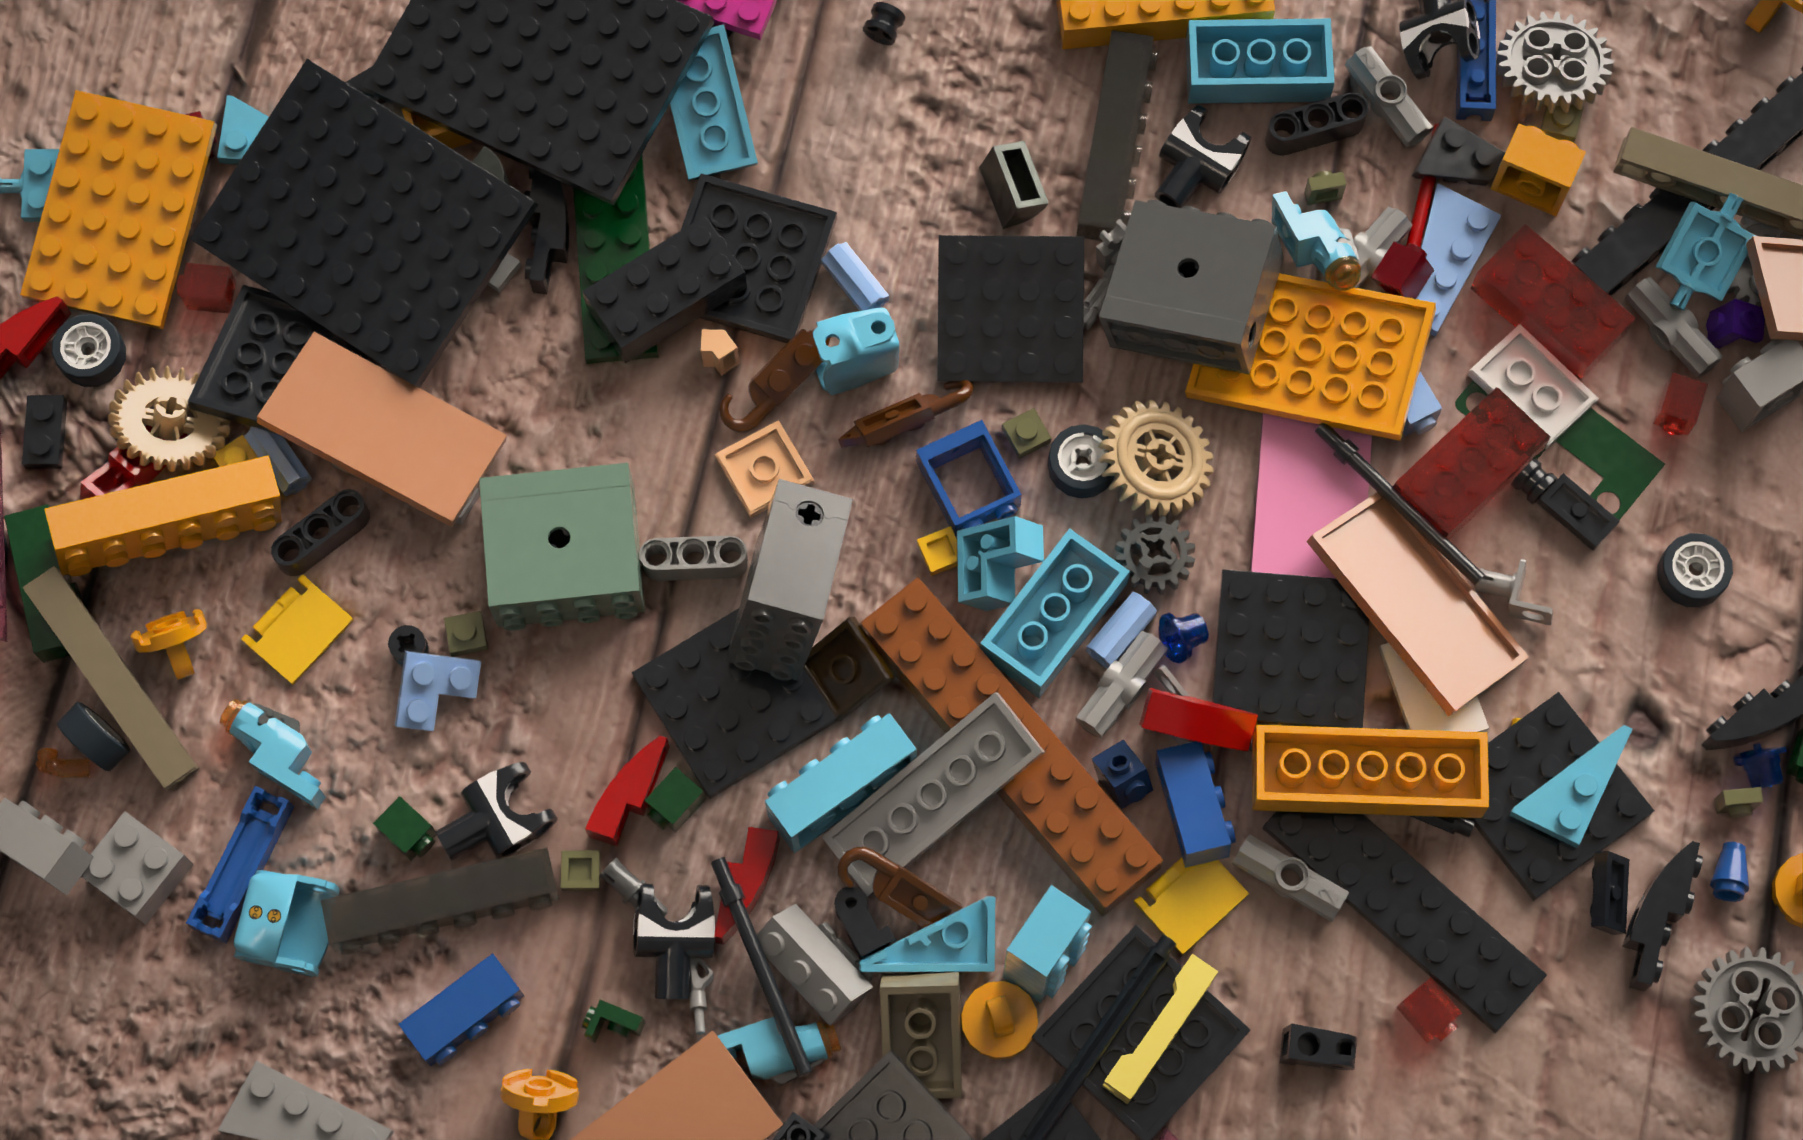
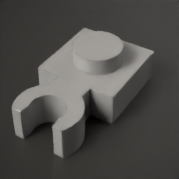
[1096,219,1127,272]

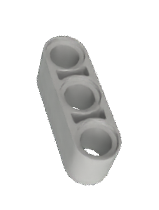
[639,536,749,581]

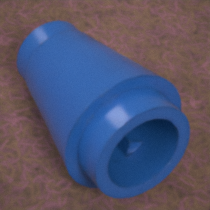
[1710,842,1749,902]

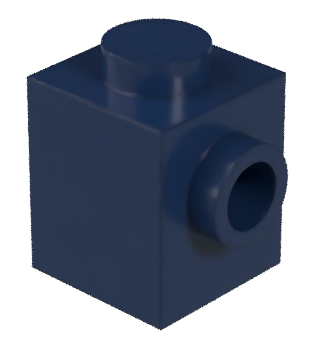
[1091,740,1153,810]

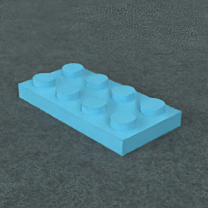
[670,25,758,181]

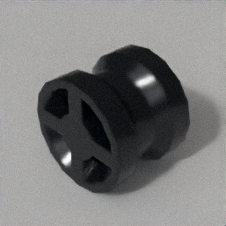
[863,2,905,45]
[1511,458,1558,505]
[388,625,430,667]

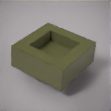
[1540,104,1584,143]
[1304,171,1347,205]
[1002,408,1051,459]
[444,611,489,657]
[1714,787,1763,818]
[560,850,601,891]

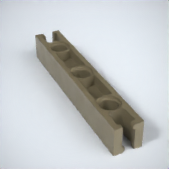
[1613,127,1803,237]
[22,566,199,790]

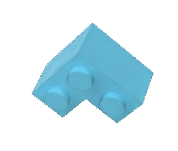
[957,516,1044,611]

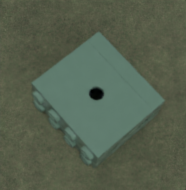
[479,463,646,631]

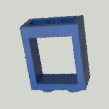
[916,420,1022,536]

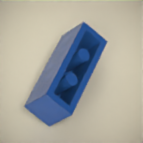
[1155,741,1236,868]
[398,953,524,1066]

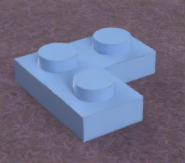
[395,651,481,731]

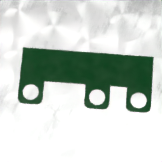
[1455,380,1665,520]

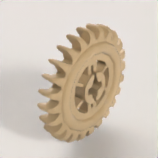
[108,366,231,472]
[1098,399,1214,517]

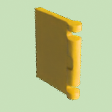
[241,574,354,685]
[1133,857,1249,955]

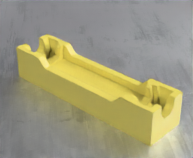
[1102,954,1218,1104]

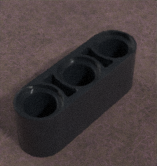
[1265,93,1369,156]
[271,489,370,576]

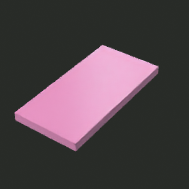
[1250,413,1372,579]

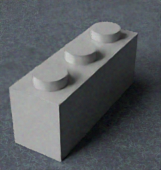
[0,798,94,896]
[757,904,873,1025]

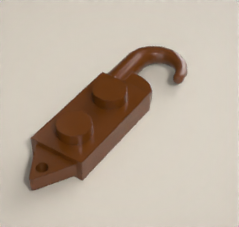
[719,329,831,432]
[838,380,974,448]
[838,847,963,928]

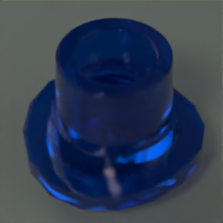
[1158,612,1209,663]
[1733,743,1787,788]

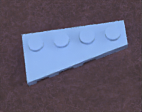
[1416,183,1501,337]

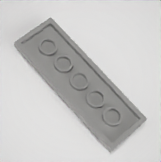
[822,692,1045,897]

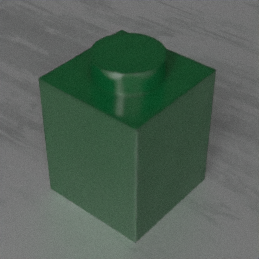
[645,767,706,833]
[373,796,437,861]

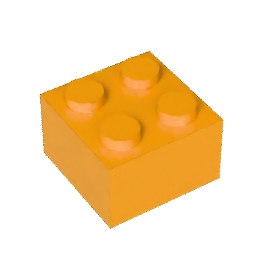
[1490,124,1586,217]

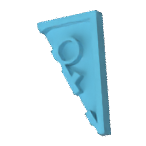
[217,95,269,165]
[1509,725,1632,848]
[859,896,996,972]

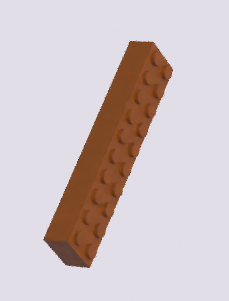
[860,577,1163,917]

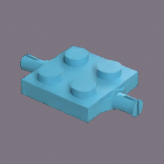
[0,149,59,222]
[1656,193,1756,310]

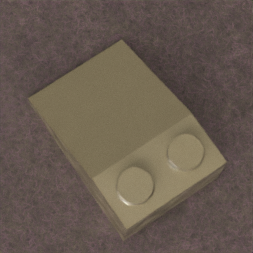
[880,972,962,1098]

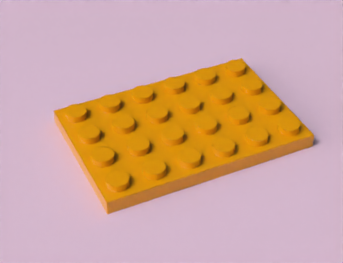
[20,90,217,330]
[1185,273,1436,441]

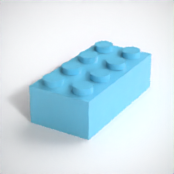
[1185,18,1335,104]
[980,528,1130,699]
[765,713,917,854]
[1003,885,1092,1003]

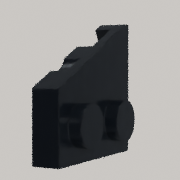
[1411,117,1505,186]

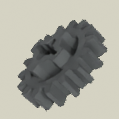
[1115,514,1195,595]

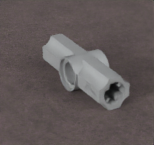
[1345,46,1433,148]
[1322,206,1412,288]
[1625,277,1723,378]
[1075,630,1168,739]
[1232,834,1349,922]

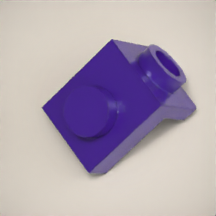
[1706,299,1765,349]

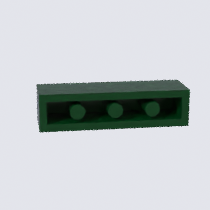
[4,504,82,663]

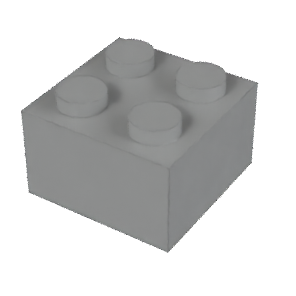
[1716,339,1803,432]
[81,811,194,925]

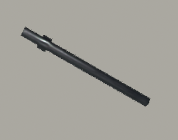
[1315,423,1485,585]
[711,857,813,1078]

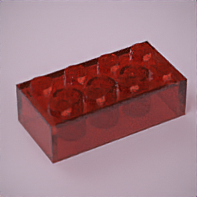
[1470,224,1636,381]
[1393,387,1551,540]

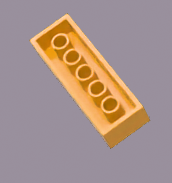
[1056,0,1275,50]
[44,455,282,576]
[1252,725,1489,818]

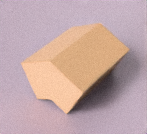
[701,329,740,376]

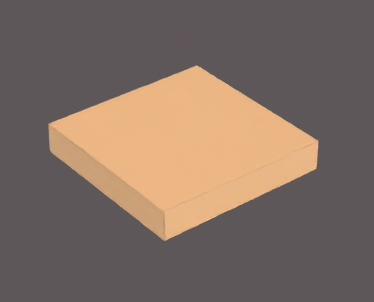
[715,420,815,519]

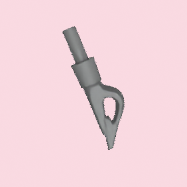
[690,958,714,1035]

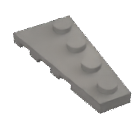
[218,1061,394,1140]

